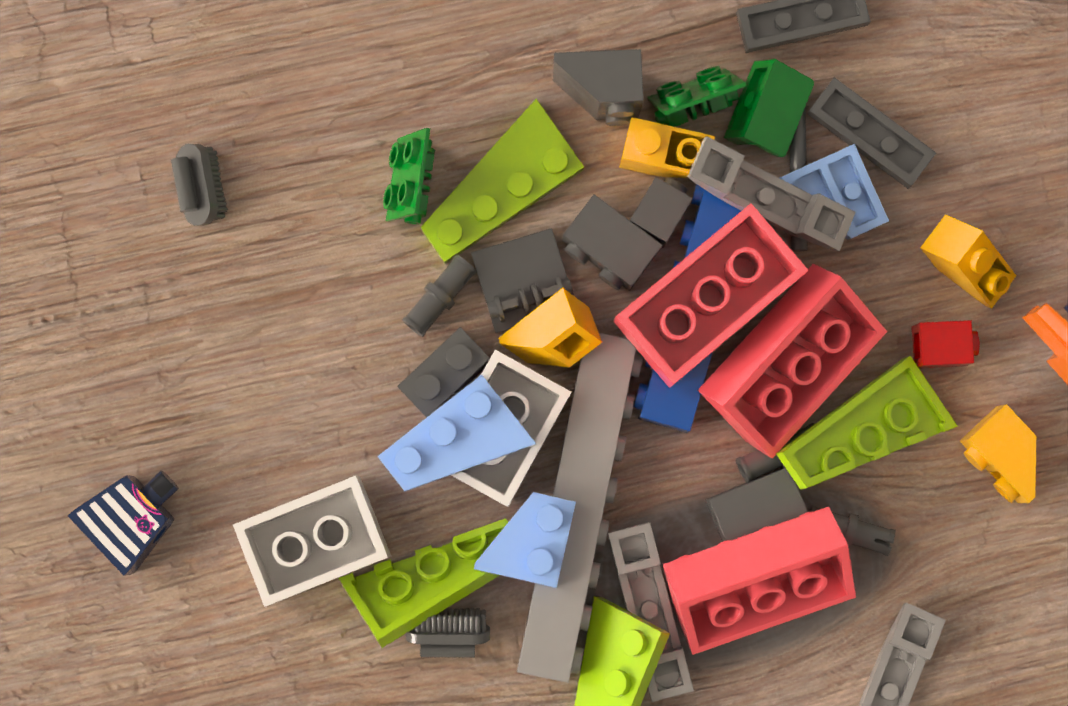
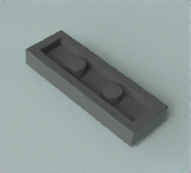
[736,0,871,53]
[807,77,936,189]

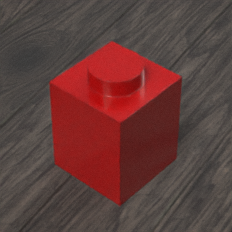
[911,320,980,368]

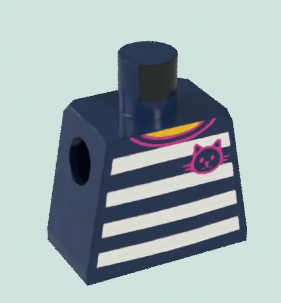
[68,470,179,576]

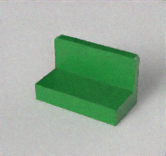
[723,59,814,157]

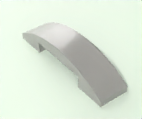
[687,137,856,252]
[608,522,694,702]
[859,603,946,706]

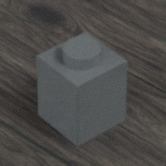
[630,177,693,248]

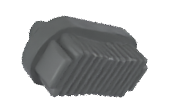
[171,144,228,226]
[405,608,490,658]

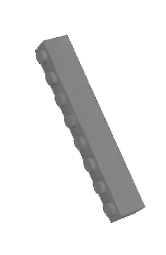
[517,333,643,683]

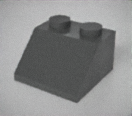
[552,49,644,126]

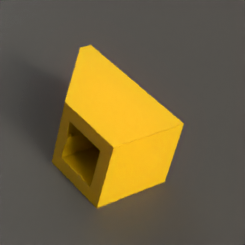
[619,117,715,178]
[920,214,1016,309]
[498,288,602,368]
[960,404,1037,503]

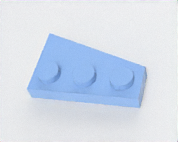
[377,375,536,491]

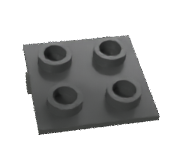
[471,228,574,333]

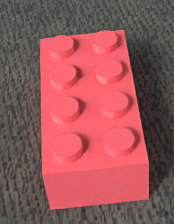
[613,203,809,388]
[698,264,888,459]
[663,506,856,655]

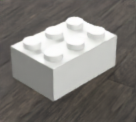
[451,350,571,507]
[233,476,391,607]

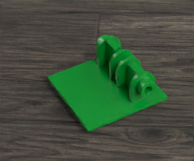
[647,66,747,127]
[383,128,435,225]

